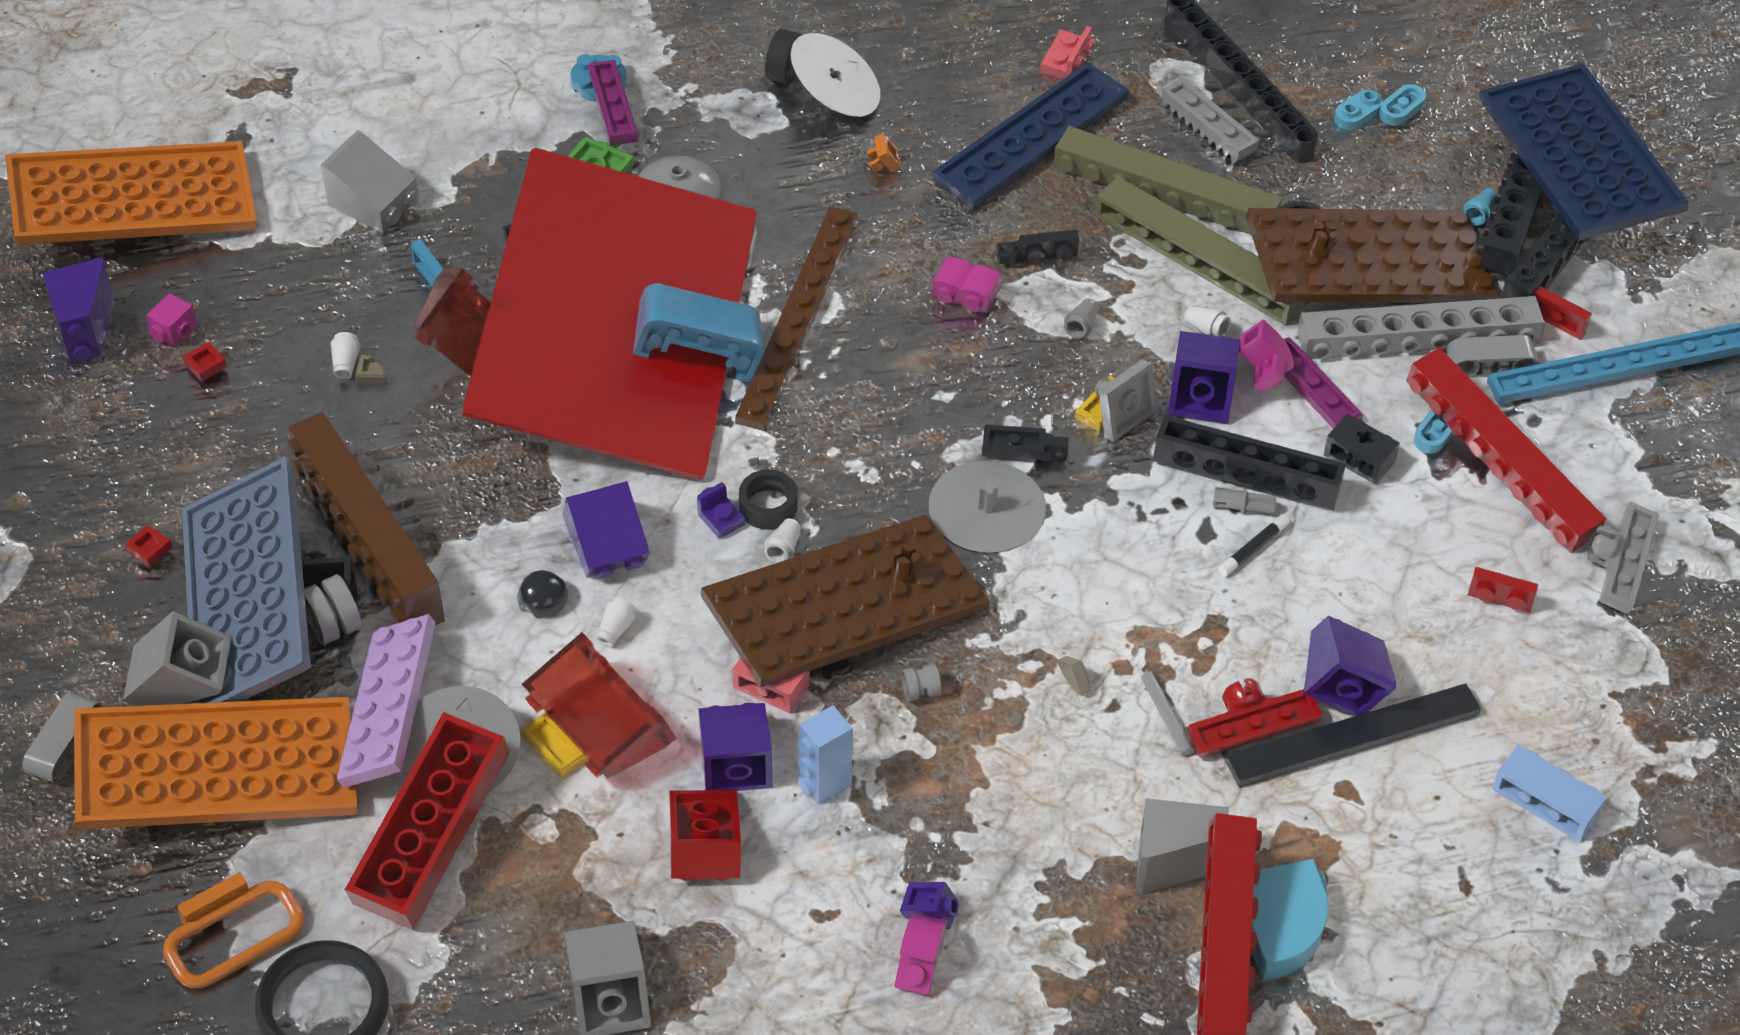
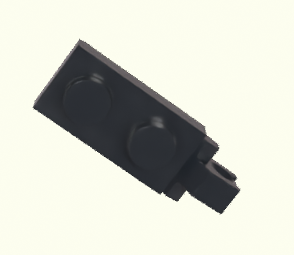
[997,229,1079,264]
[982,424,1069,460]

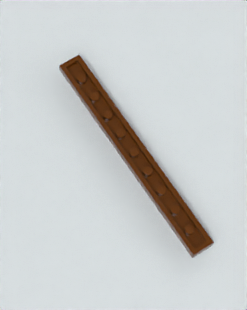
[735,206,858,431]

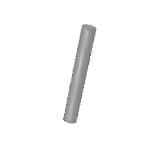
[1141,672,1194,757]

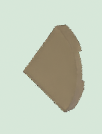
[355,354,387,385]
[1057,656,1091,695]

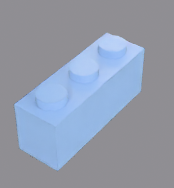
[798,705,853,805]
[1492,744,1607,842]

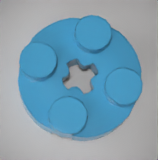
[570,54,627,101]

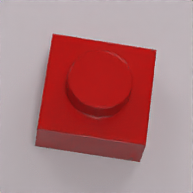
[183,342,227,382]
[125,525,173,568]

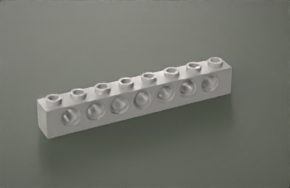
[1298,296,1544,359]

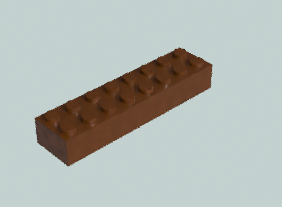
[287,412,445,626]

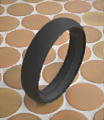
[255,940,389,1035]

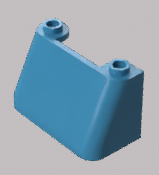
[633,283,764,382]

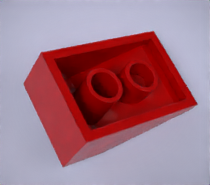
[669,790,741,881]

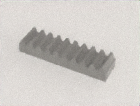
[1161,78,1259,164]

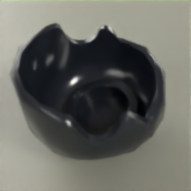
[517,570,568,618]

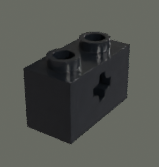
[1323,413,1400,485]

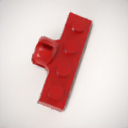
[1187,678,1323,759]

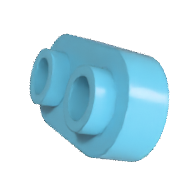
[1379,84,1426,126]
[1334,90,1383,130]
[1413,410,1453,454]

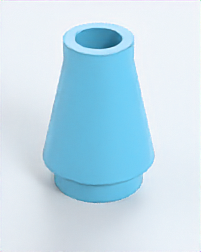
[1463,188,1497,226]

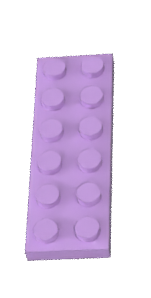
[337,614,436,788]

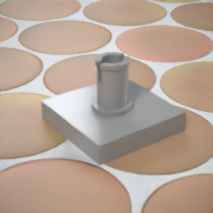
[1095,359,1157,442]

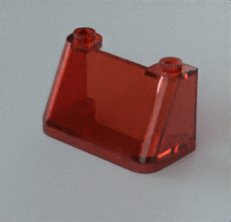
[412,268,491,378]
[521,632,677,779]

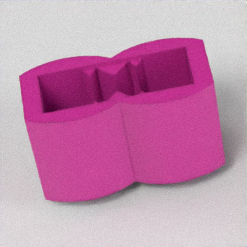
[933,257,1001,313]

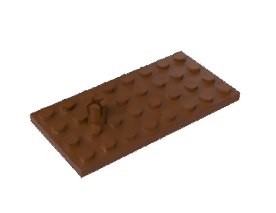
[1246,208,1499,303]
[701,514,990,688]

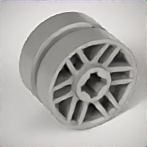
[304,574,362,645]

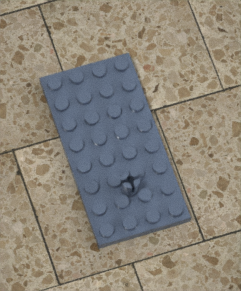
[182,456,311,703]

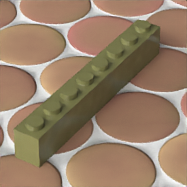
[1054,126,1282,235]
[1095,177,1306,326]

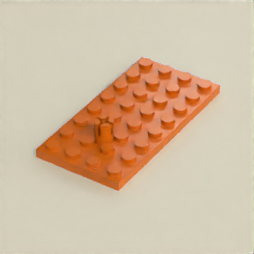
[5,141,257,245]
[74,697,357,829]

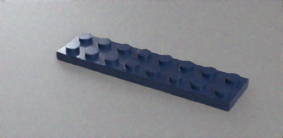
[932,62,1129,209]

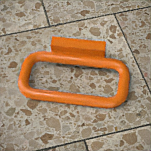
[163,872,305,989]

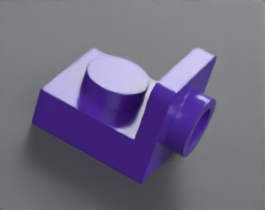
[697,482,745,539]
[900,882,959,929]

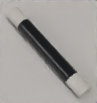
[1218,514,1290,577]

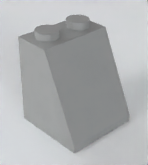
[321,130,419,233]
[123,611,231,706]
[1136,798,1229,894]
[564,921,651,1035]

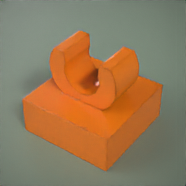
[866,132,902,173]

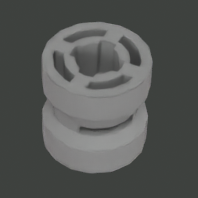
[901,663,941,701]

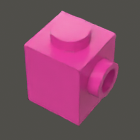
[146,293,197,347]

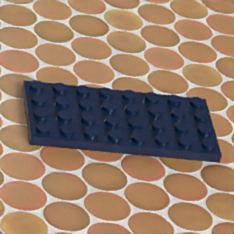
[1479,63,1689,241]

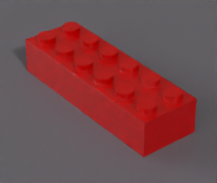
[344,712,510,930]

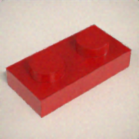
[1533,286,1592,340]
[1467,566,1539,613]

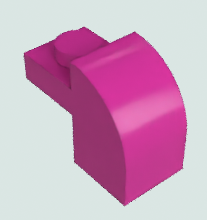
[1239,319,1294,393]
[894,913,948,995]

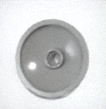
[638,156,721,199]

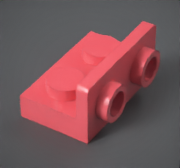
[1040,26,1095,79]

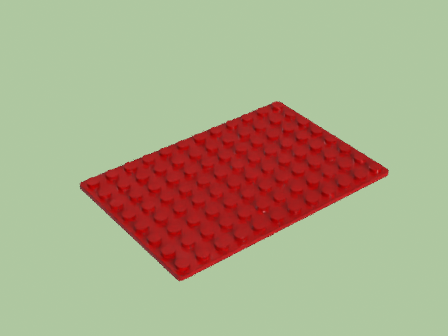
[462,148,757,480]

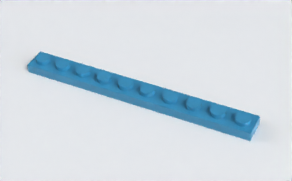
[1487,323,1740,404]

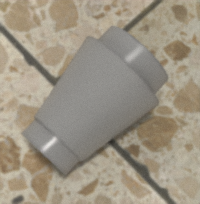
[1064,298,1099,339]

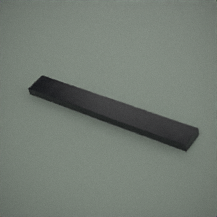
[1225,683,1481,787]

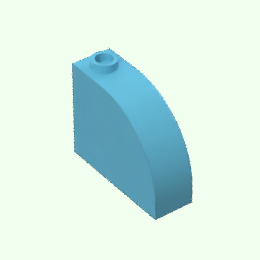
[1251,859,1328,981]

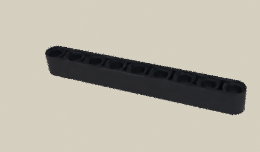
[1165,0,1318,163]

